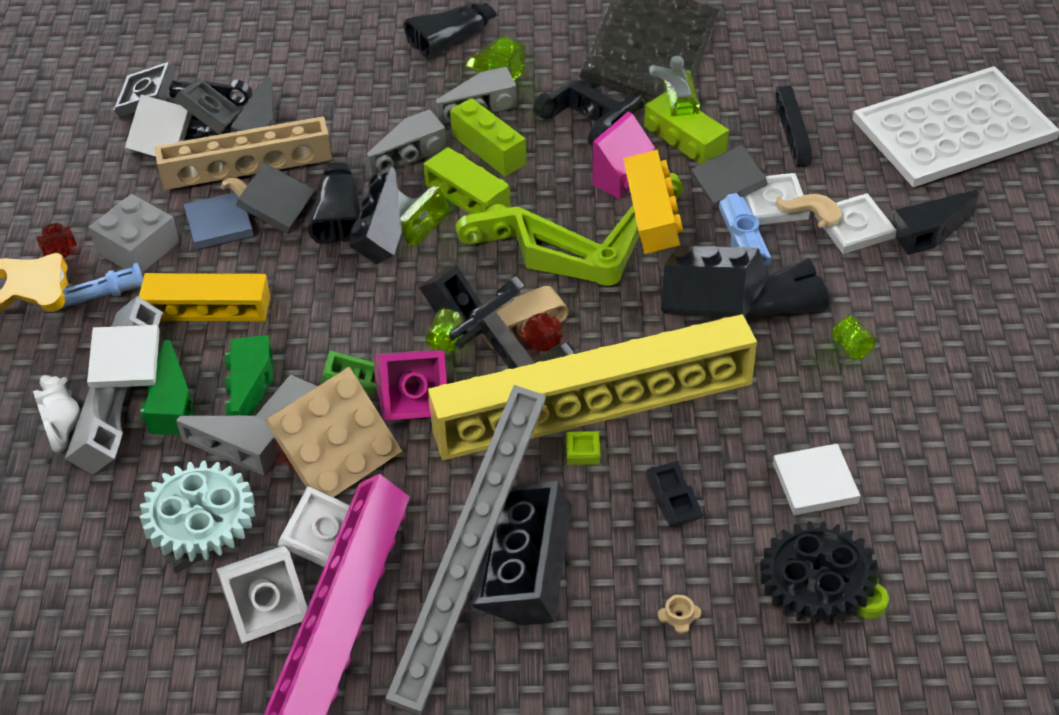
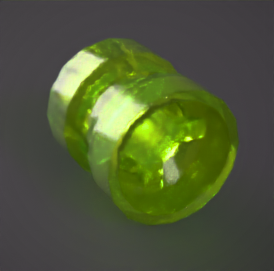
[426,309,465,353]
[831,316,876,360]

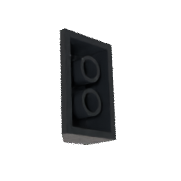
[661,245,769,318]

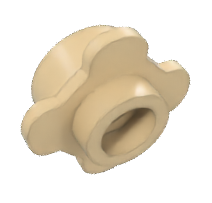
[658,595,701,634]

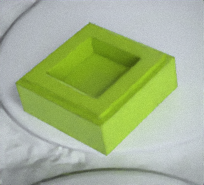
[566,431,600,465]

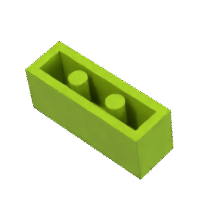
[644,90,729,164]
[450,98,527,177]
[423,147,510,214]

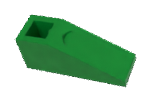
[225,335,274,416]
[140,340,194,435]

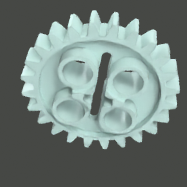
[140,461,255,562]

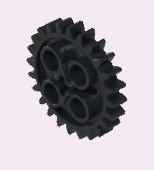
[760,521,878,625]

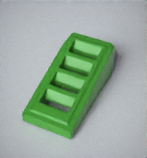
[320,350,378,395]

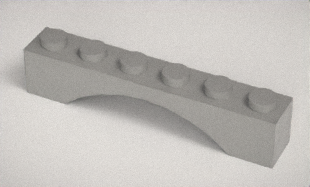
[65,296,163,475]

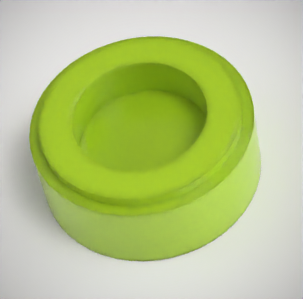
[858,583,889,619]

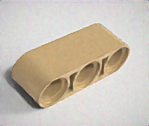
[481,286,569,349]

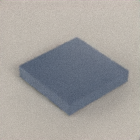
[184,192,253,250]

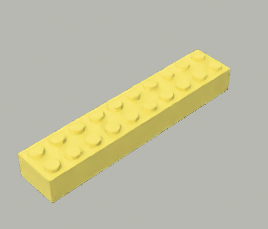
[428,314,757,461]

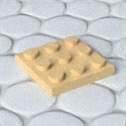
[264,367,402,497]

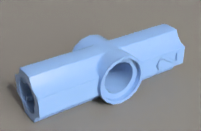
[719,193,771,267]

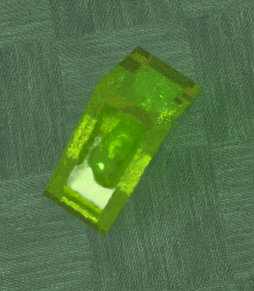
[467,36,525,80]

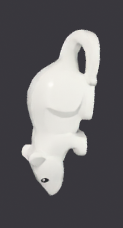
[33,375,81,453]

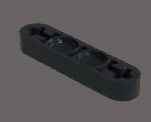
[775,85,812,166]

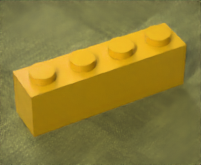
[623,149,683,254]
[139,273,270,322]

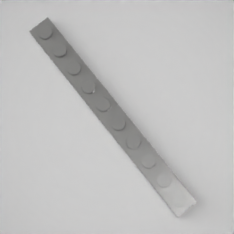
[385,385,546,715]

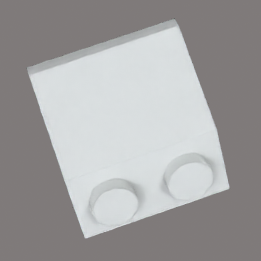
[216,546,307,643]

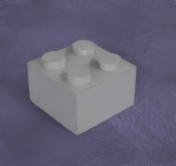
[88,194,180,273]

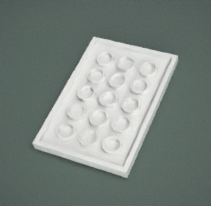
[852,66,1059,187]

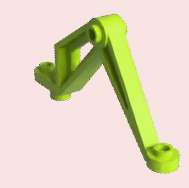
[456,173,683,286]

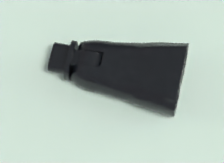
[403,3,496,60]
[308,162,361,244]
[719,258,829,320]

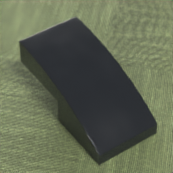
[645,461,703,527]

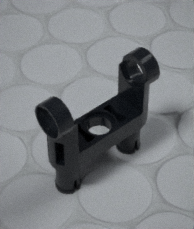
[533,71,644,146]
[169,80,252,141]
[448,275,576,369]

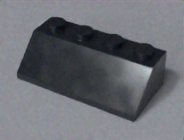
[472,481,572,625]

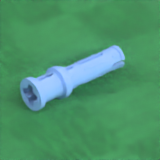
[61,263,143,309]

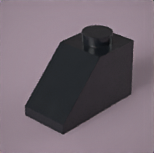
[419,265,482,327]

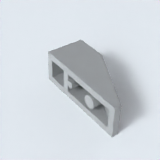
[176,416,283,476]

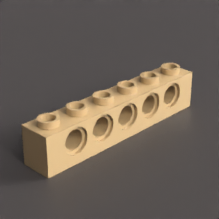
[154,116,332,190]

